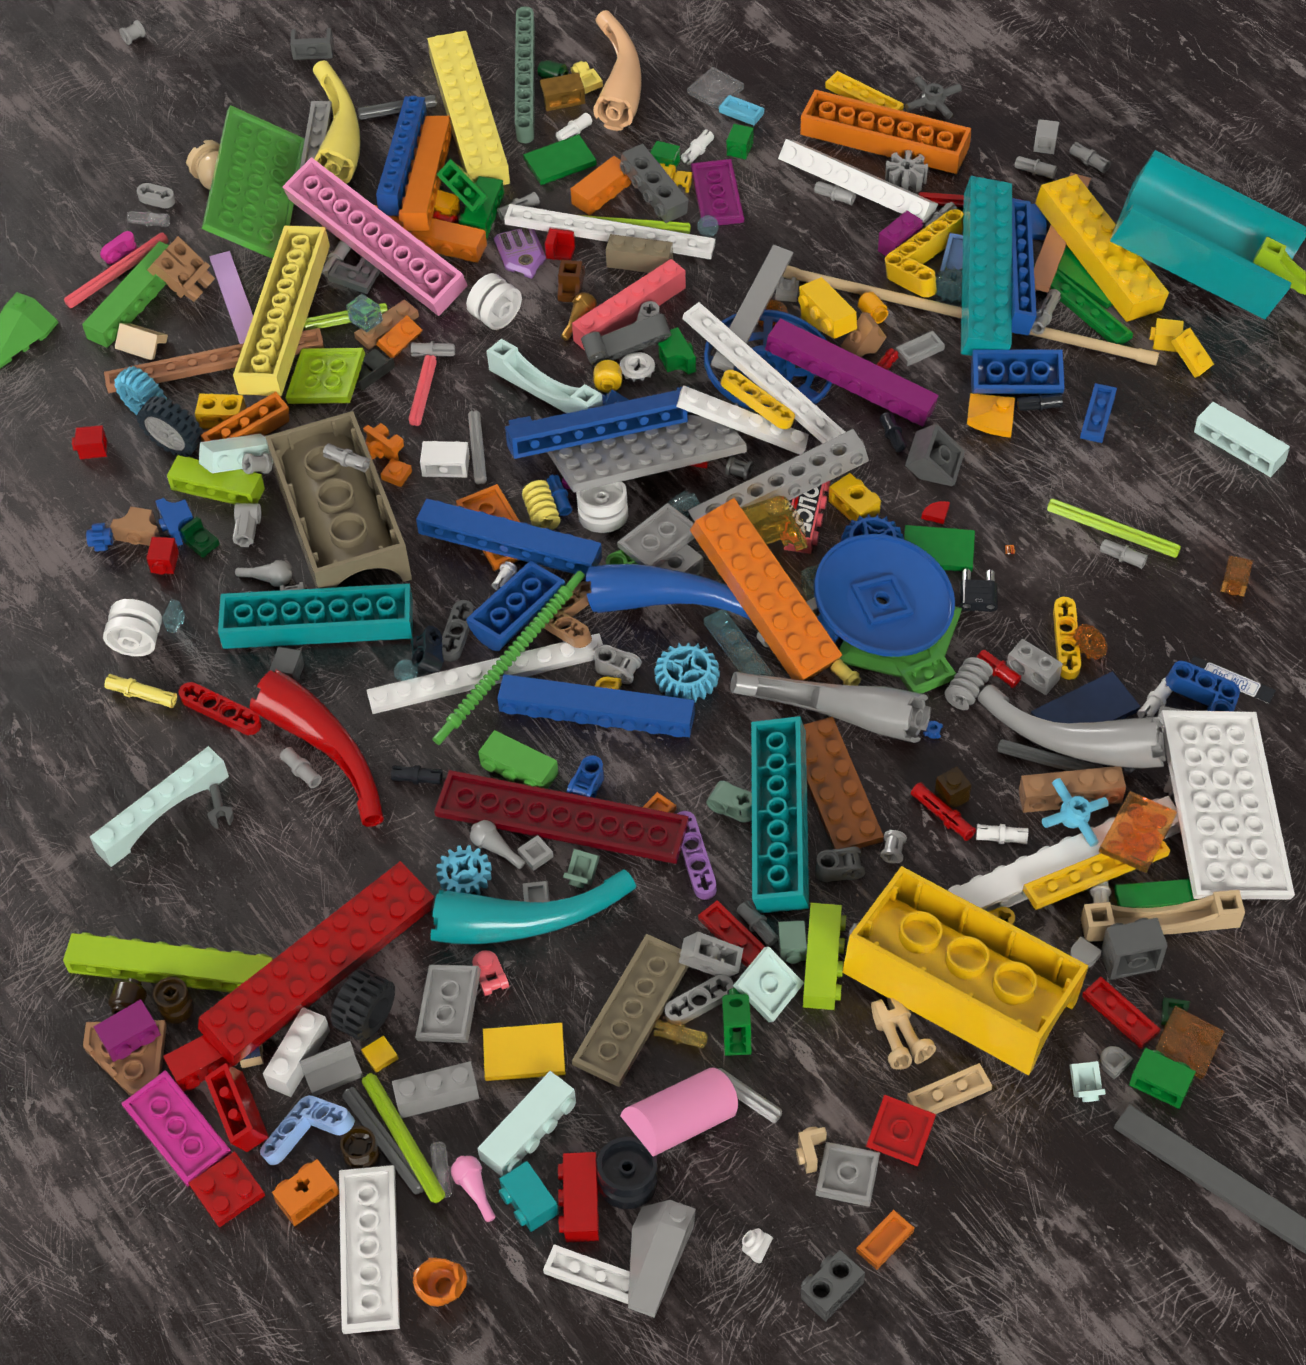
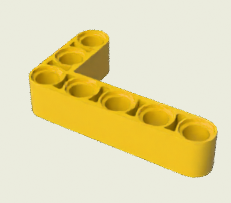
[885,209,964,297]

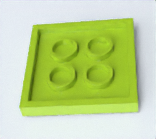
[285,348,365,404]

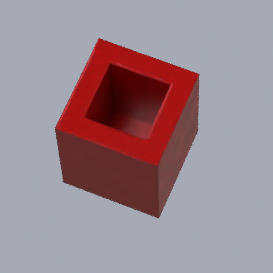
[72,425,107,459]
[147,537,179,574]

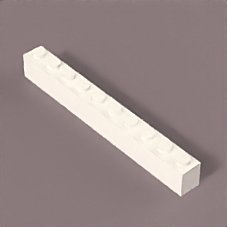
[948,796,1181,912]

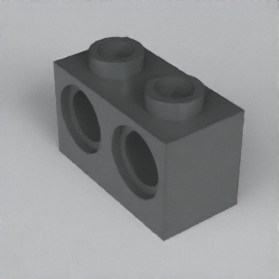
[801,1250,865,1322]

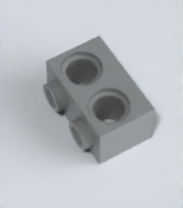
[1007,639,1063,695]

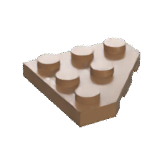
[83,1020,167,1096]

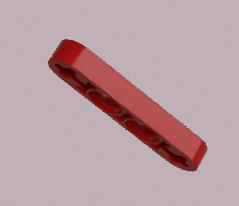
[179,682,261,735]

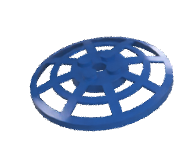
[704,310,832,412]

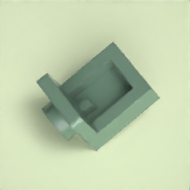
[563,849,600,888]

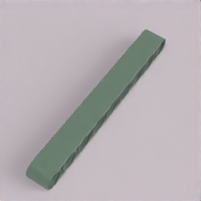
[515,6,535,143]

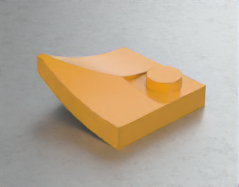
[967,393,1015,438]

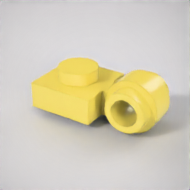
[571,61,603,94]

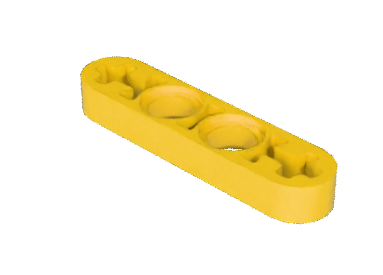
[721,370,795,429]
[1053,597,1081,680]

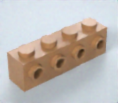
[1019,766,1126,813]

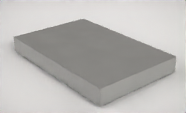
[617,503,694,567]
[415,965,481,1043]

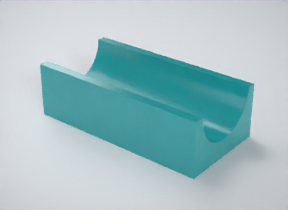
[1110,150,1306,320]

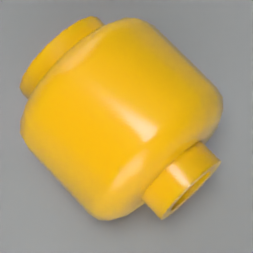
[593,360,622,393]

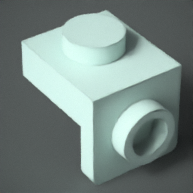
[1070,1061,1106,1102]

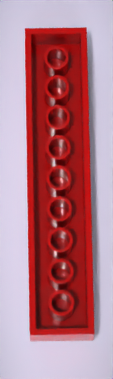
[198,861,435,1067]

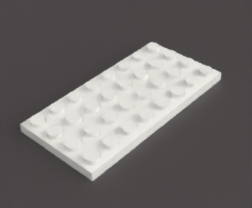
[1159,710,1295,899]

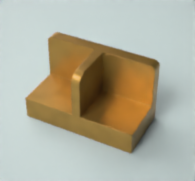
[540,73,585,111]

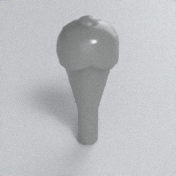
[235,560,292,587]
[470,820,525,869]

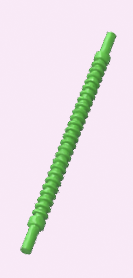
[433,571,585,745]

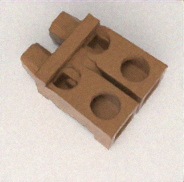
[147,236,215,302]

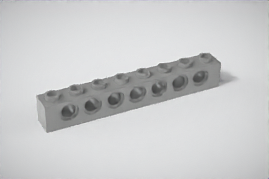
[688,429,869,523]

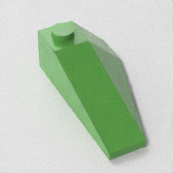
[0,292,58,368]

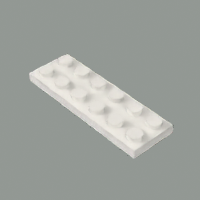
[339,1165,400,1334]

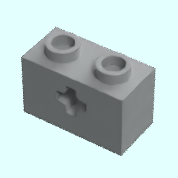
[679,932,744,977]

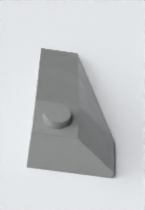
[628,1200,696,1318]

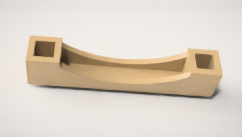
[1081,890,1245,942]

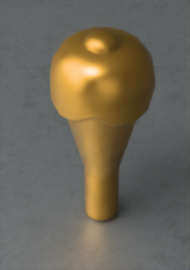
[561,292,597,341]

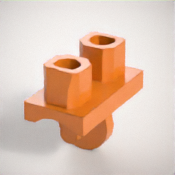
[363,423,404,460]

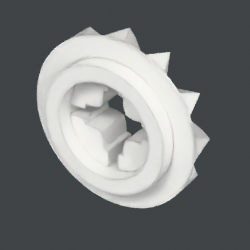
[620,352,655,382]

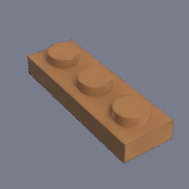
[354,299,419,350]

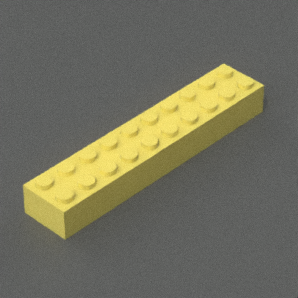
[427,31,510,185]
[233,226,330,396]

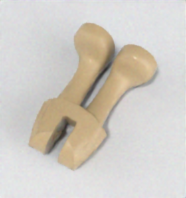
[871,998,936,1069]

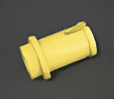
[831,659,861,686]

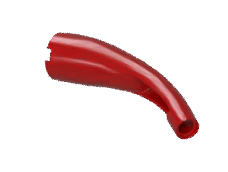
[250,669,384,827]

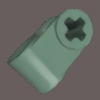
[706,781,752,822]

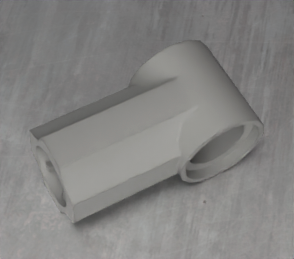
[233,503,261,547]

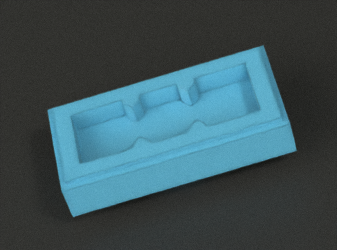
[719,95,764,126]

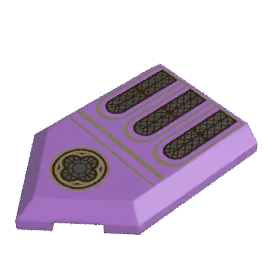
[494,228,546,279]

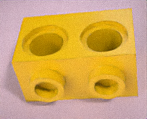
[195,394,246,429]

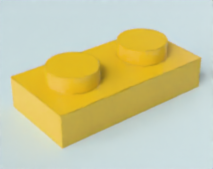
[1171,328,1214,378]

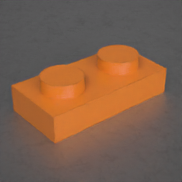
[376,315,422,358]

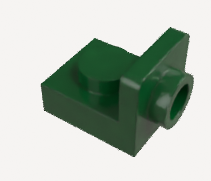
[181,517,220,558]

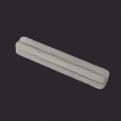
[718,1068,782,1123]

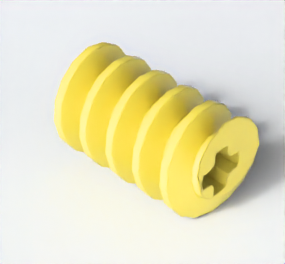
[522,480,561,530]

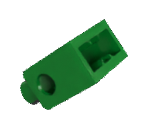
[722,988,751,1056]

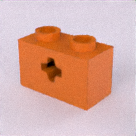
[272,1159,339,1227]

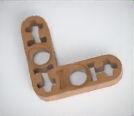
[541,581,592,648]

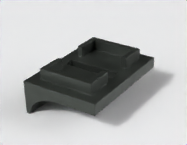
[355,349,395,391]

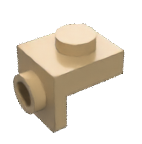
[796,1127,827,1174]

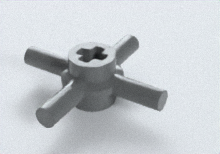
[905,76,962,119]

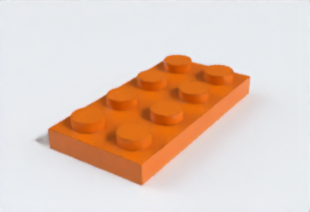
[456,484,520,571]

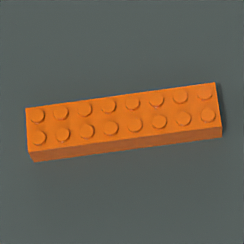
[800,90,972,174]
[690,498,842,681]

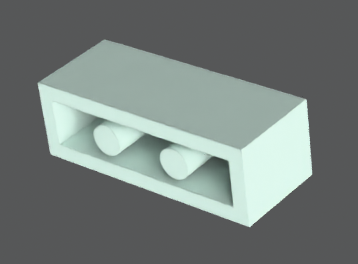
[199,433,270,473]

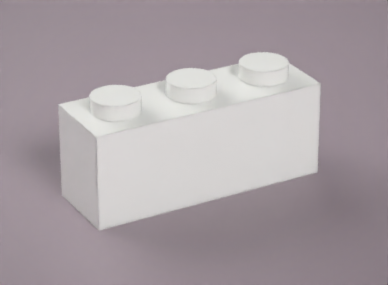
[263,1007,330,1097]

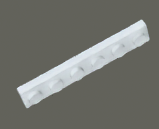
[676,385,809,455]

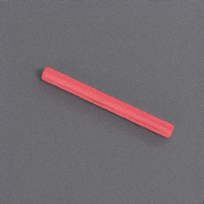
[64,232,169,308]

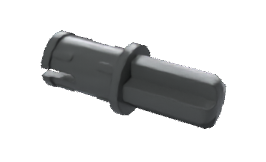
[737,901,779,946]

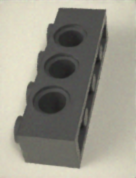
[620,143,689,223]

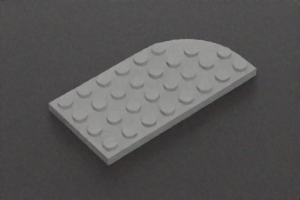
[547,415,747,492]

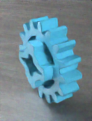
[436,845,492,895]

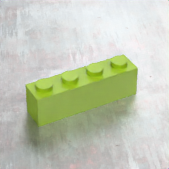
[167,455,265,504]
[803,903,846,1010]

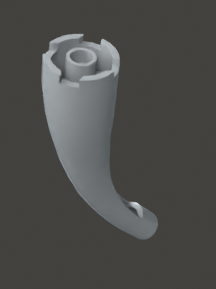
[730,672,931,743]
[978,684,1167,768]

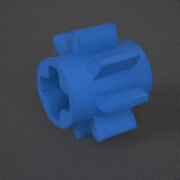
[86,523,113,552]

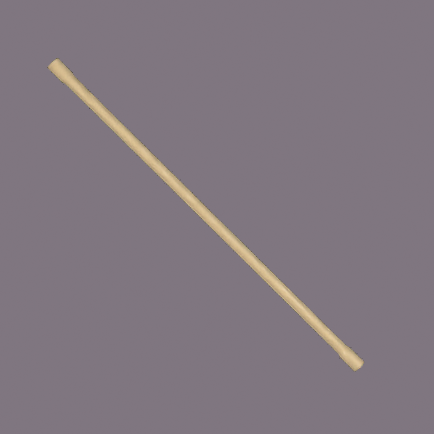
[783,266,1159,366]

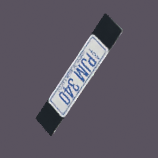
[1190,656,1276,703]

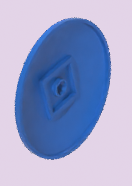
[814,534,955,657]

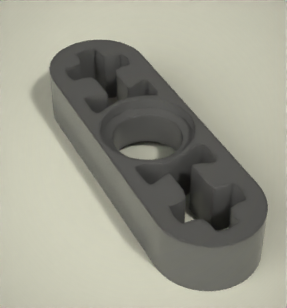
[442,600,474,662]

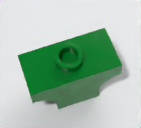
[658,327,696,375]

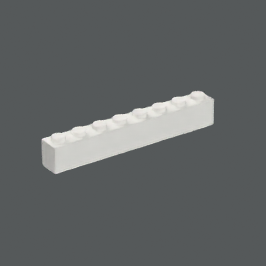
[778,139,938,223]

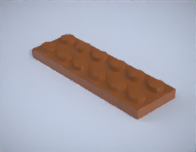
[804,717,884,849]

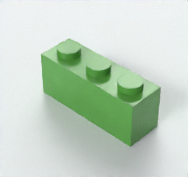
[479,730,559,789]

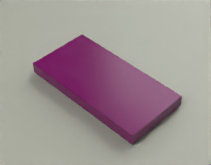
[691,159,744,227]

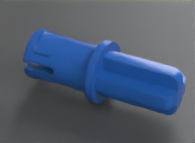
[547,474,573,516]

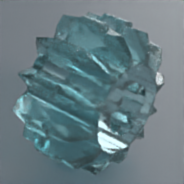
[936,266,962,303]

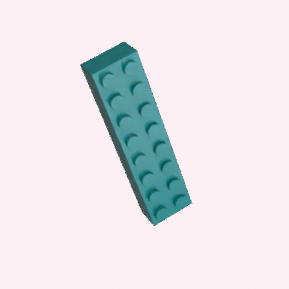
[218,583,413,649]
[751,716,809,913]

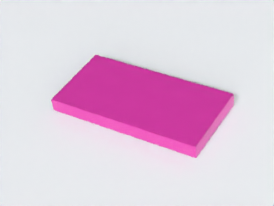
[121,1070,231,1187]

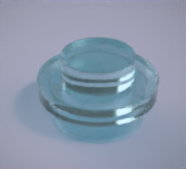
[697,215,718,237]
[394,659,418,681]

